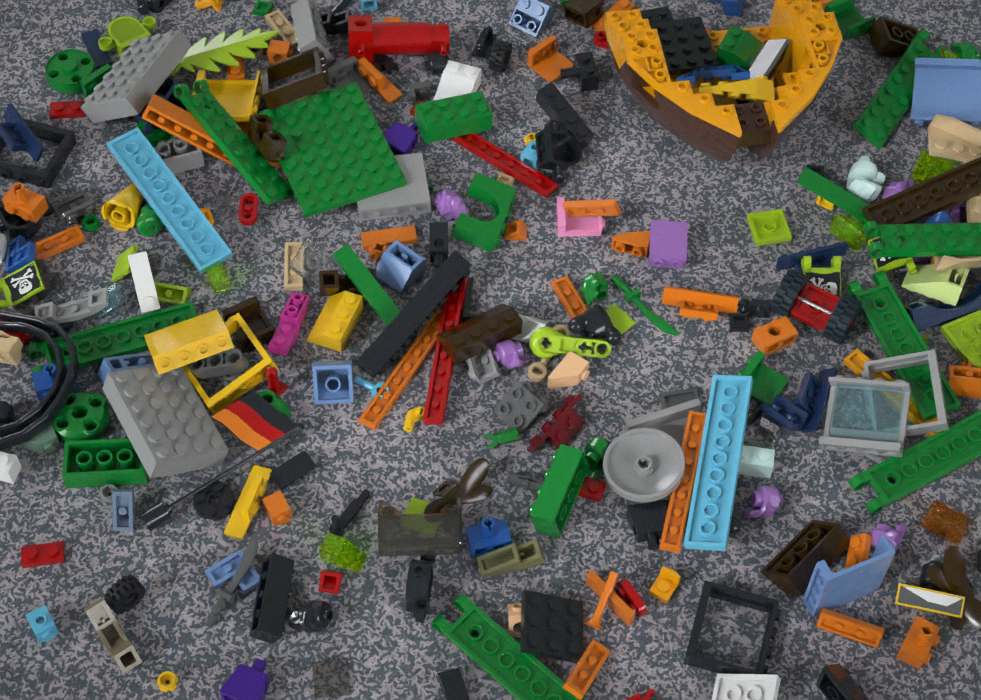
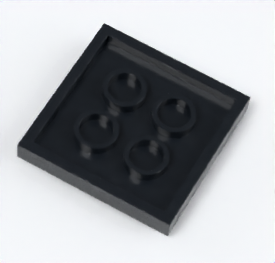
[520,590,583,663]

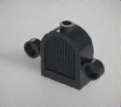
[535,120,582,184]
[0,201,54,239]
[405,548,436,623]

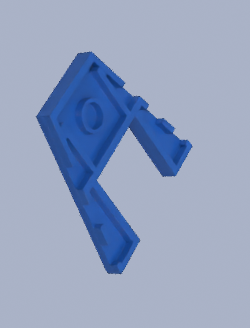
[677,64,750,84]

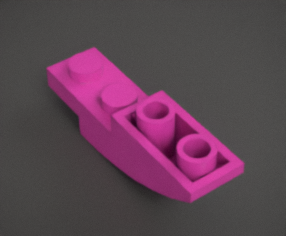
[268,292,310,356]

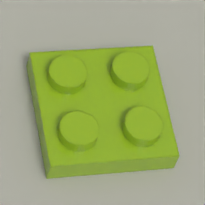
[746,209,792,246]

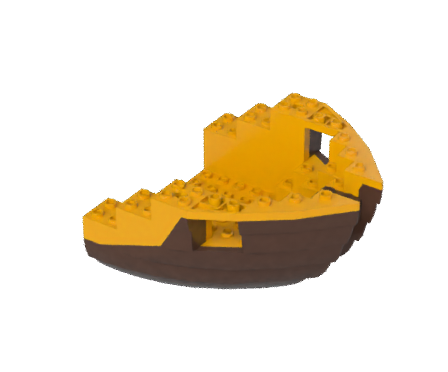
[604,0,843,163]

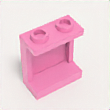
[556,197,605,237]

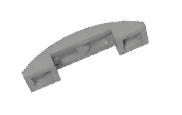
[35,287,108,324]

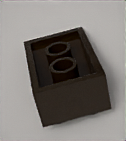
[868,16,924,58]

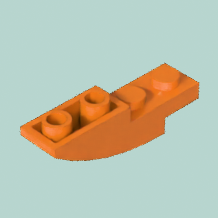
[611,231,650,257]

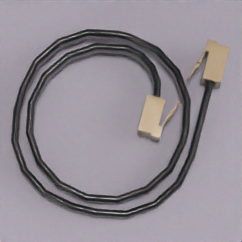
[0,310,80,450]

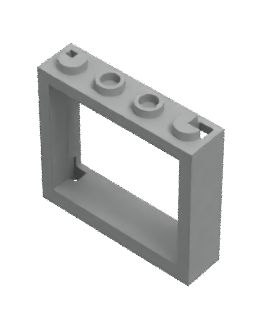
[862,349,949,437]

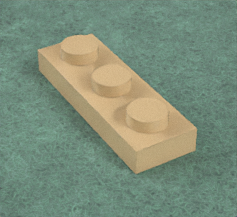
[265,9,298,49]
[284,242,304,291]

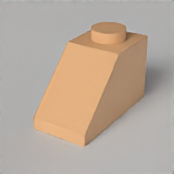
[547,351,590,389]

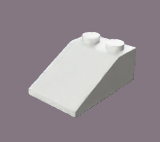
[433,60,481,101]

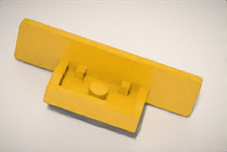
[224,465,272,540]

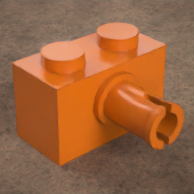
[2,182,49,223]
[946,360,981,399]
[896,616,941,670]

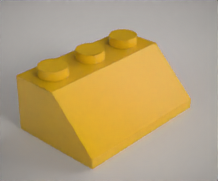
[307,291,364,352]

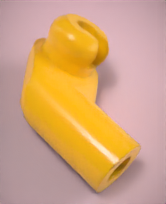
[403,406,425,432]

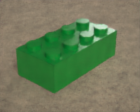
[414,91,493,144]
[62,438,149,489]
[529,444,589,539]

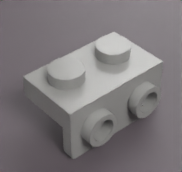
[465,347,501,385]

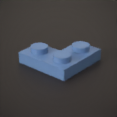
[204,549,260,595]

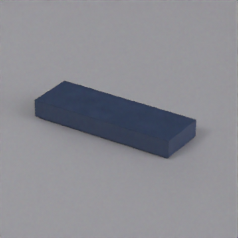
[81,29,113,70]

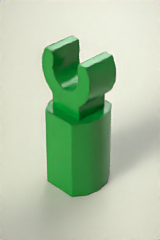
[483,427,519,449]

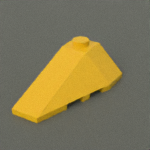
[695,75,775,102]

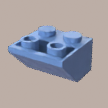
[508,0,557,38]
[375,240,425,295]

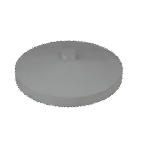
[603,428,685,502]

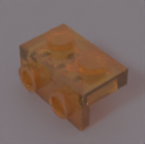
[920,501,971,545]

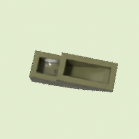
[476,539,546,577]

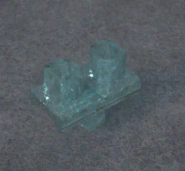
[95,283,126,318]

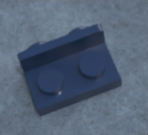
[759,394,809,431]

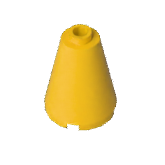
[101,184,144,231]

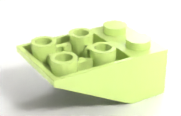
[901,264,970,306]

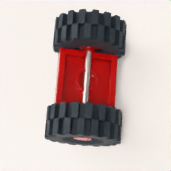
[770,268,862,345]

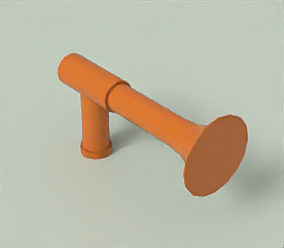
[582,571,620,631]

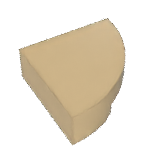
[497,172,515,186]

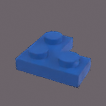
[5,235,36,274]

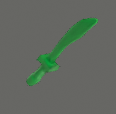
[610,274,679,335]

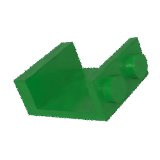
[824,0,876,40]

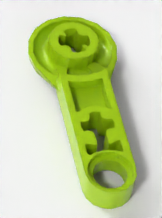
[529,326,611,358]

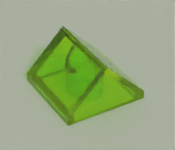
[910,148,957,185]
[829,213,874,252]

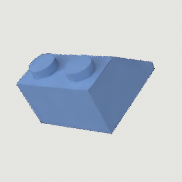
[312,360,354,405]

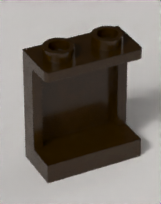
[222,296,276,353]

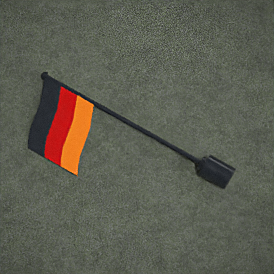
[139,392,304,531]

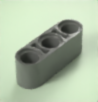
[188,349,249,379]

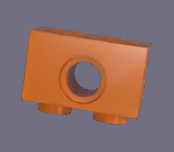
[751,316,798,356]

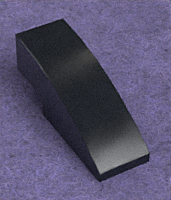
[320,9,353,35]

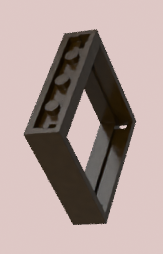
[261,47,330,110]

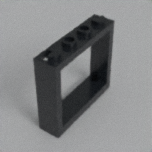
[0,119,77,188]
[683,581,781,674]

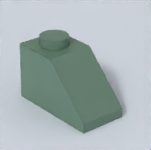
[17,423,61,454]

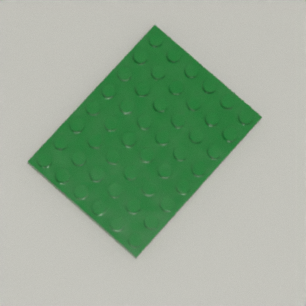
[257,82,407,218]

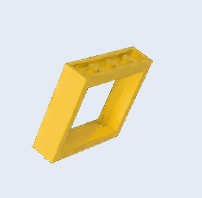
[182,313,279,414]

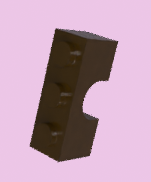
[247,115,287,162]
[319,269,376,296]

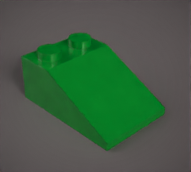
[716,26,765,71]

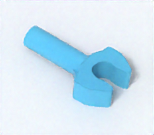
[354,376,389,399]

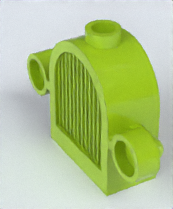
[98,16,157,56]

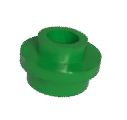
[82,215,100,232]

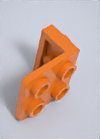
[527,35,574,83]

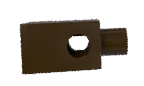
[563,0,605,28]

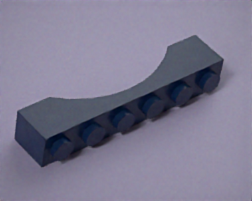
[904,281,981,332]

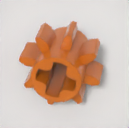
[369,241,390,264]

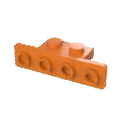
[358,57,403,104]
[662,286,739,321]

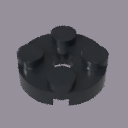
[194,480,235,521]

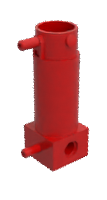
[348,15,450,62]

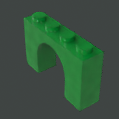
[451,172,516,252]

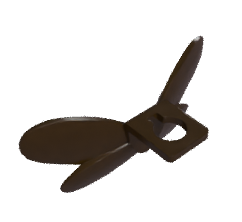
[424,458,492,533]
[927,546,981,631]

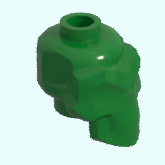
[950,42,981,59]
[135,204,163,237]
[580,273,608,305]
[584,437,610,480]

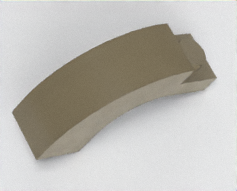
[83,598,142,674]

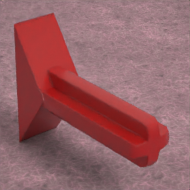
[266,367,289,403]

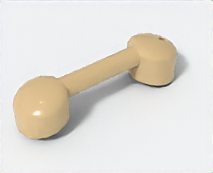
[527,325,570,382]

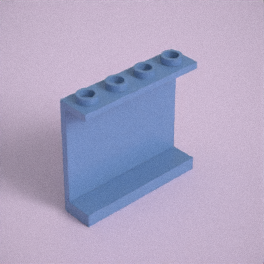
[910,57,981,128]
[803,535,896,617]

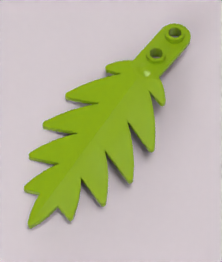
[170,28,279,75]

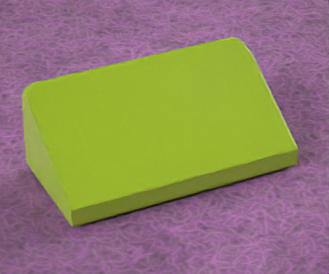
[154,282,192,305]

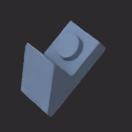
[112,489,138,531]

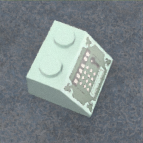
[739,439,775,479]

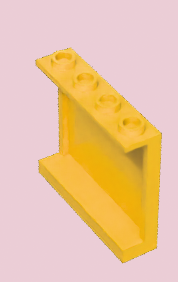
[189,70,262,122]
[144,309,234,375]

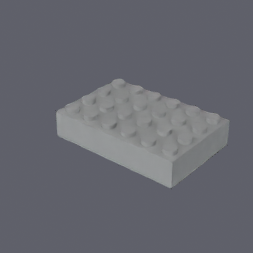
[81,30,191,123]
[102,366,229,479]

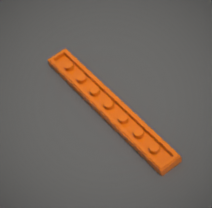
[358,308,442,431]
[659,410,706,554]

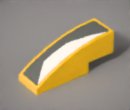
[895,583,965,618]

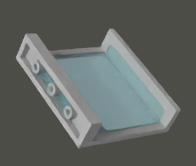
[819,375,911,457]

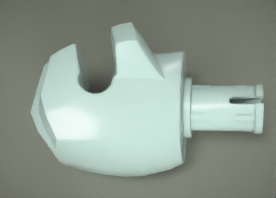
[846,156,885,202]

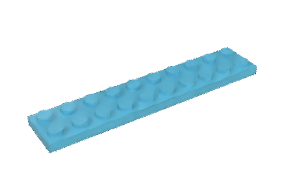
[106,127,233,274]
[684,375,753,551]

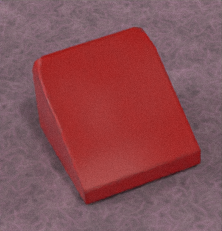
[318,569,344,594]

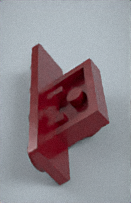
[526,393,585,452]

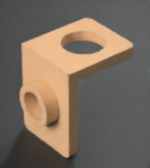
[507,603,521,638]

